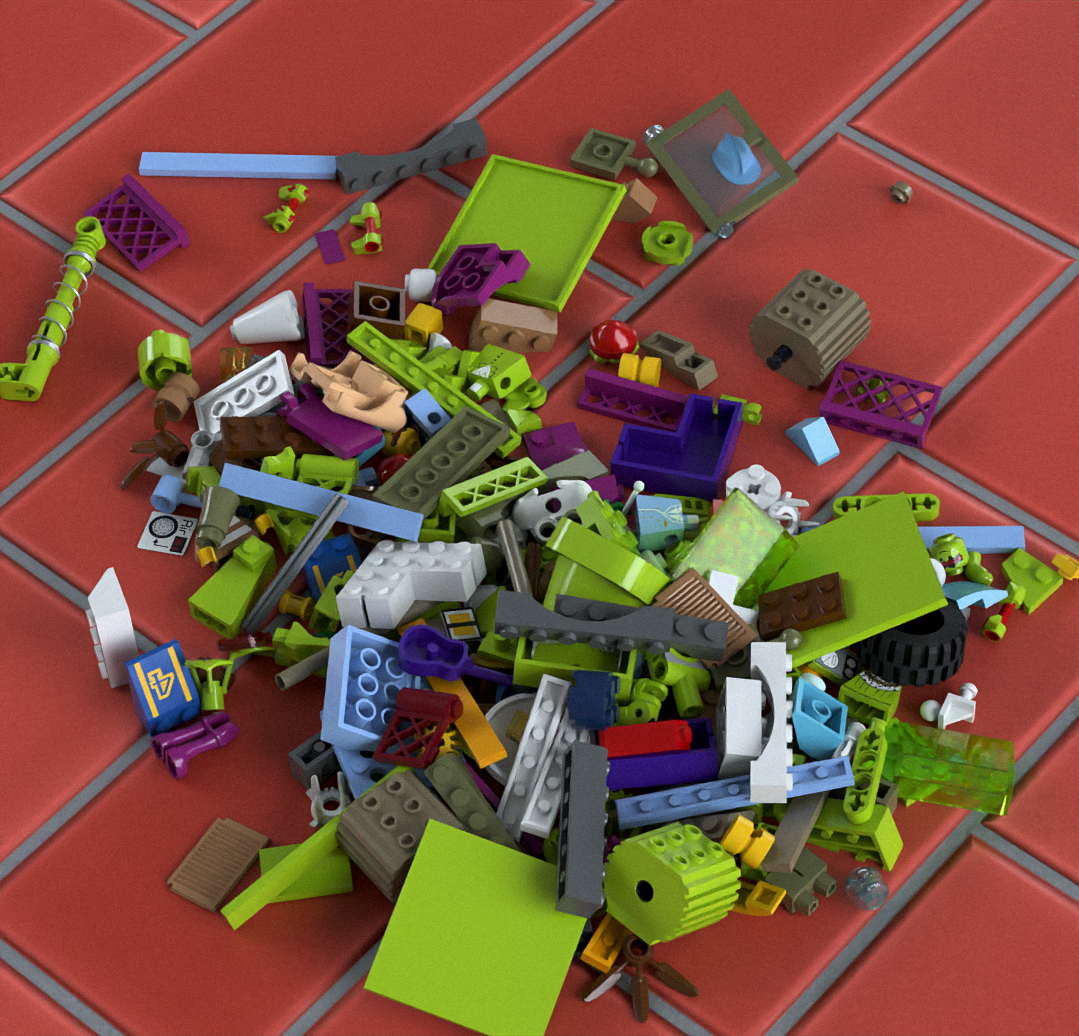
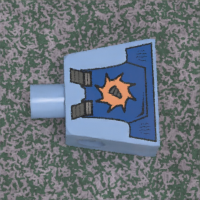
[404,388,451,447]

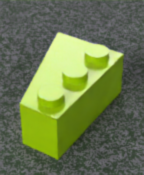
[806,797,903,872]

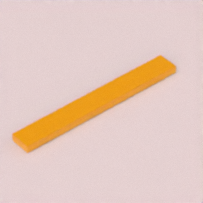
[397,618,507,769]

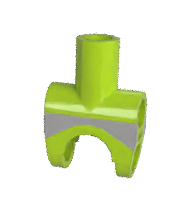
[646,648,711,719]

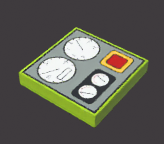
[807,643,863,687]

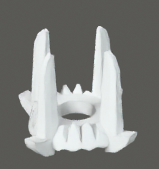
[760,491,820,545]
[306,771,352,829]

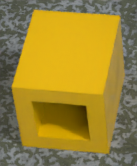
[404,302,443,347]

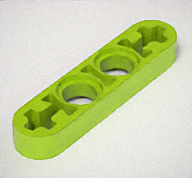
[832,493,940,522]
[843,727,888,824]

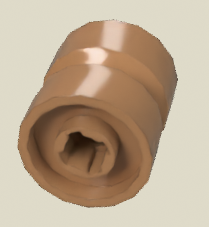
[152,372,200,422]

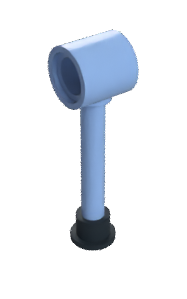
[150,475,255,520]

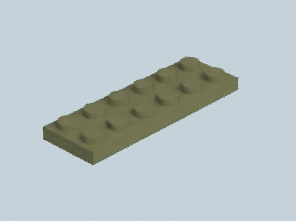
[372,406,510,520]

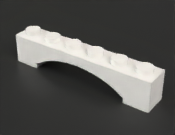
[750,642,793,803]

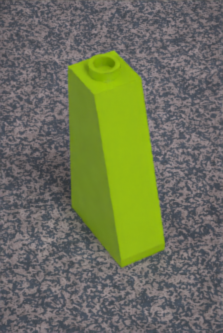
[188,542,277,643]

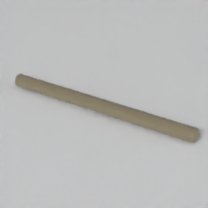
[497,520,565,723]
[275,600,445,690]

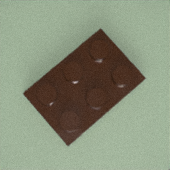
[757,572,846,642]

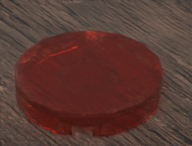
[216,631,273,651]

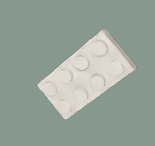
[193,350,294,434]

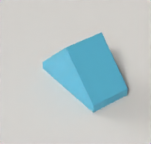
[785,417,840,466]

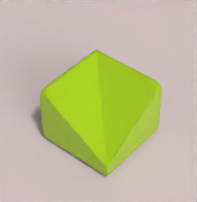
[506,410,542,439]

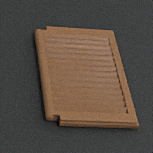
[651,567,758,669]
[166,817,271,913]

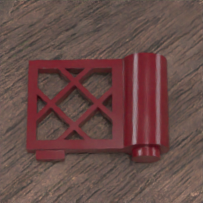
[372,687,463,770]

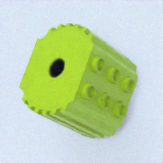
[602,822,741,946]

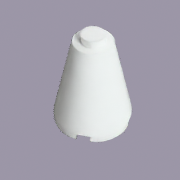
[230,290,305,344]

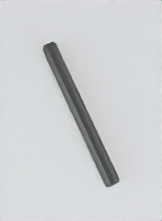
[240,493,348,635]

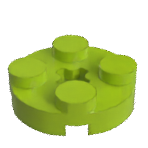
[642,221,693,266]

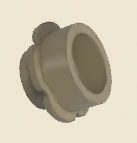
[889,181,913,204]

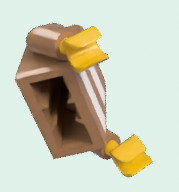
[195,513,275,573]

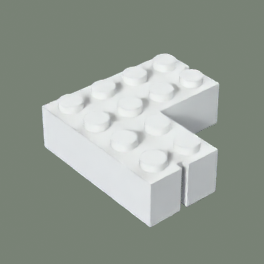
[336,540,487,629]

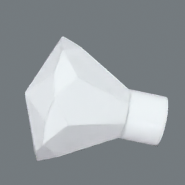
[425,332,452,356]

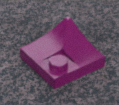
[523,421,588,471]

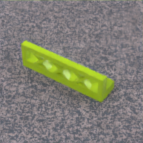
[437,457,548,517]

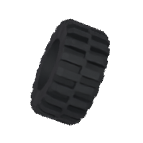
[855,601,968,687]

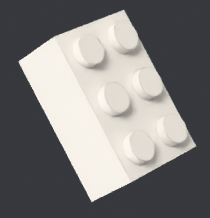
[715,677,766,781]

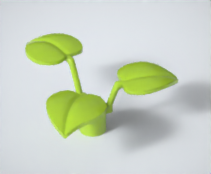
[184,646,277,711]

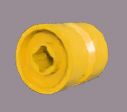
[618,353,661,387]
[720,814,775,870]

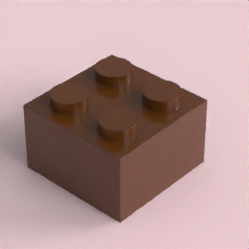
[347,281,405,339]

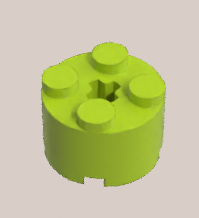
[138,330,192,391]

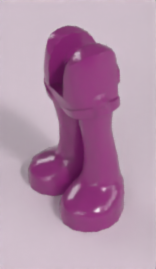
[151,711,239,780]

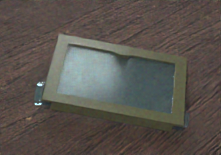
[643,89,800,238]

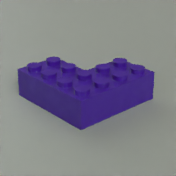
[610,393,743,503]
[594,718,718,791]

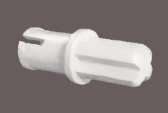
[832,722,866,761]

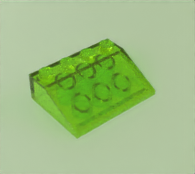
[668,487,799,609]
[891,722,1015,816]

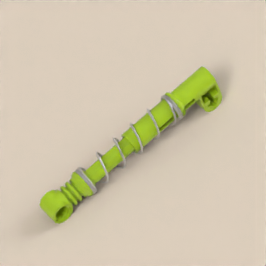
[0,217,106,401]

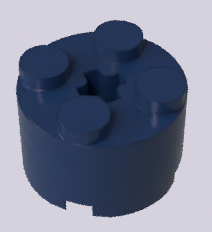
[568,670,621,731]

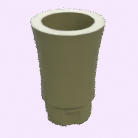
[195,486,240,551]

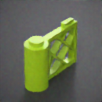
[283,454,359,519]

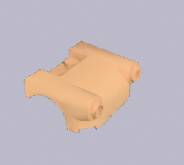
[289,350,408,432]

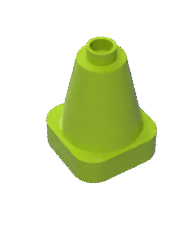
[543,516,674,612]

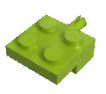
[575,490,641,557]

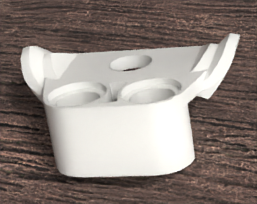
[512,480,593,546]

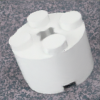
[726,465,781,531]

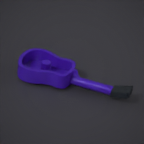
[397,625,536,694]

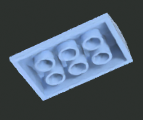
[321,625,420,755]

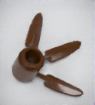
[121,401,189,491]
[582,934,698,1023]

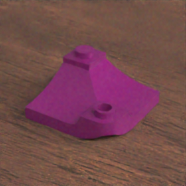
[431,243,531,314]

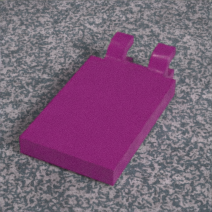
[278,383,383,460]

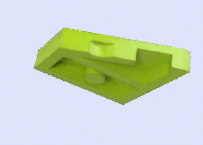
[1001,548,1063,615]

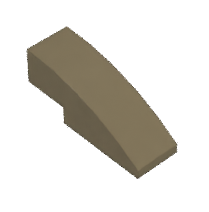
[640,330,718,390]

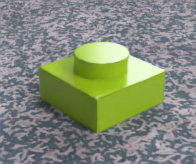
[233,535,273,572]

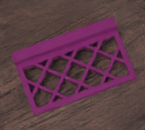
[84,173,191,272]
[302,283,373,369]
[819,360,942,449]

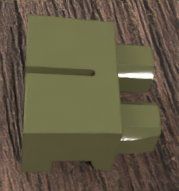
[764,846,836,916]

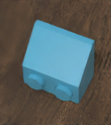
[792,677,848,761]

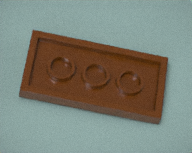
[220,416,334,459]

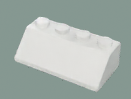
[85,567,139,688]

